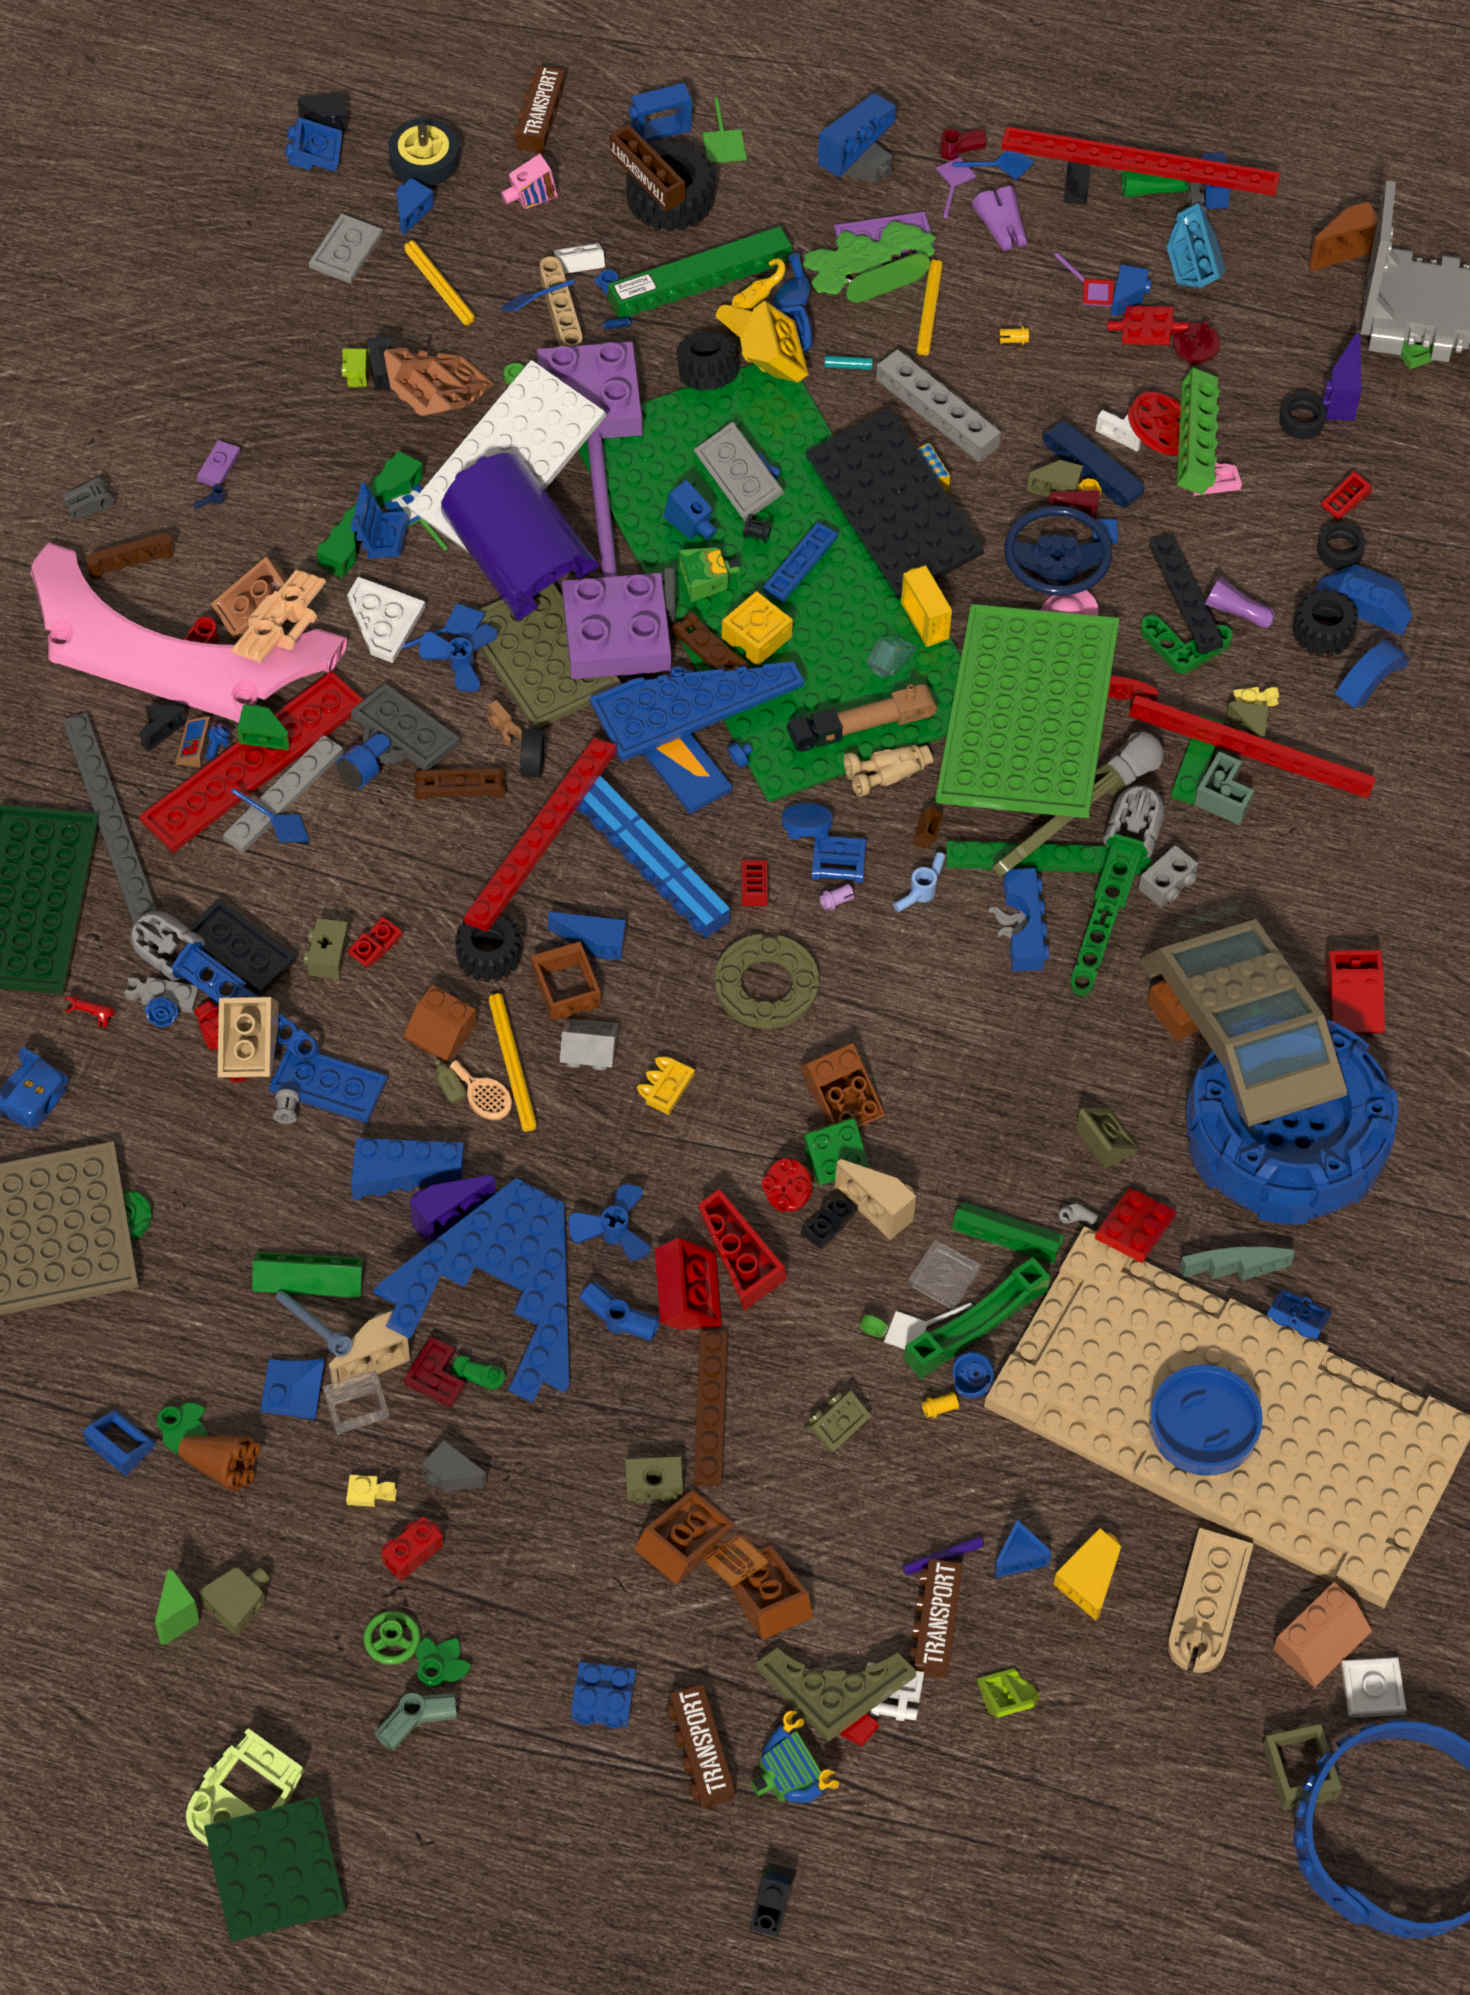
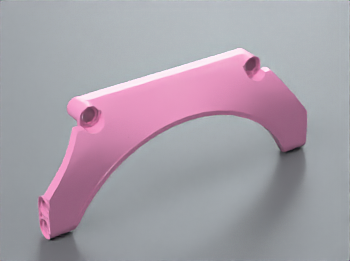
[31,543,347,723]

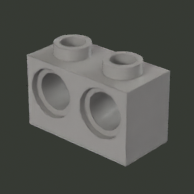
[1138,845,1198,908]

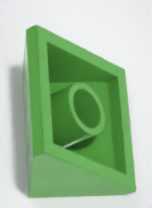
[155,1570,200,1645]

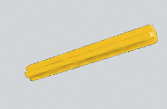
[404,240,475,326]
[917,259,943,356]

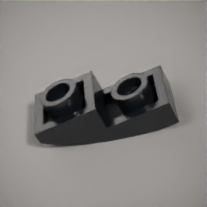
[801,1192,858,1249]

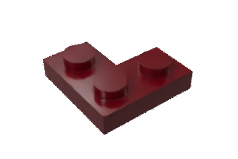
[403,1337,465,1409]

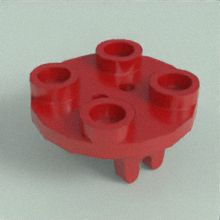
[761,1158,813,1212]

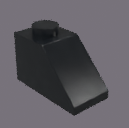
[297,94,347,131]
[367,334,393,391]

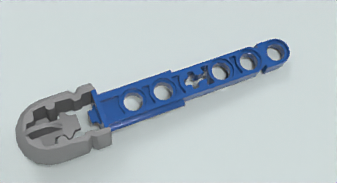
[130,911,320,1060]

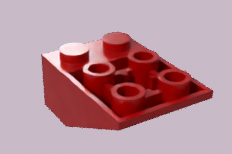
[1325,950,1385,1034]

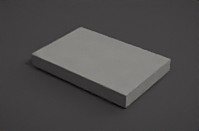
[309,213,383,284]

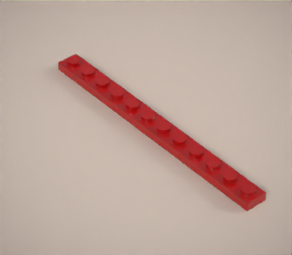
[1001,127,1281,196]

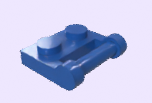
[812,836,866,883]

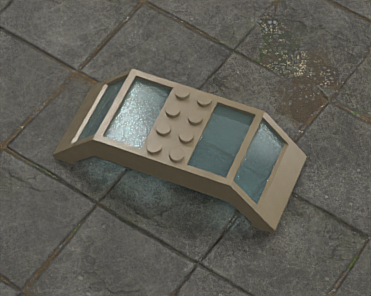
[1140,919,1347,1127]

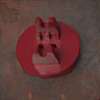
[1172,321,1220,366]

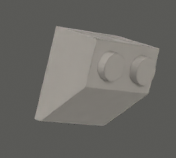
[560,1018,619,1070]

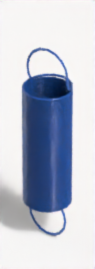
[598,317,637,330]

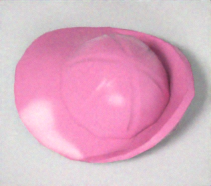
[1040,590,1098,616]

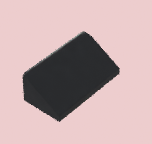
[1064,161,1090,205]

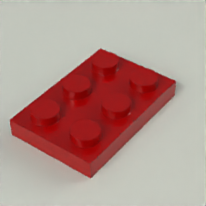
[1095,1188,1177,1263]

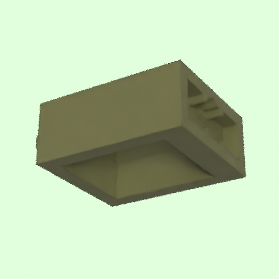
[1263,1723,1342,1811]

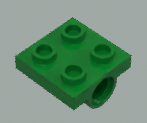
[803,1117,870,1185]

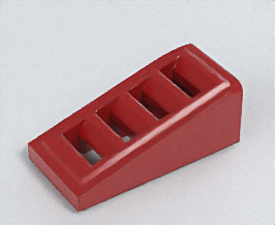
[1320,471,1372,520]
[741,860,768,906]

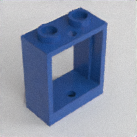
[629,83,692,142]

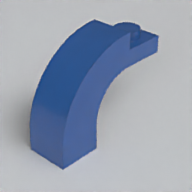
[1335,640,1410,708]

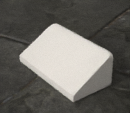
[554,243,605,274]

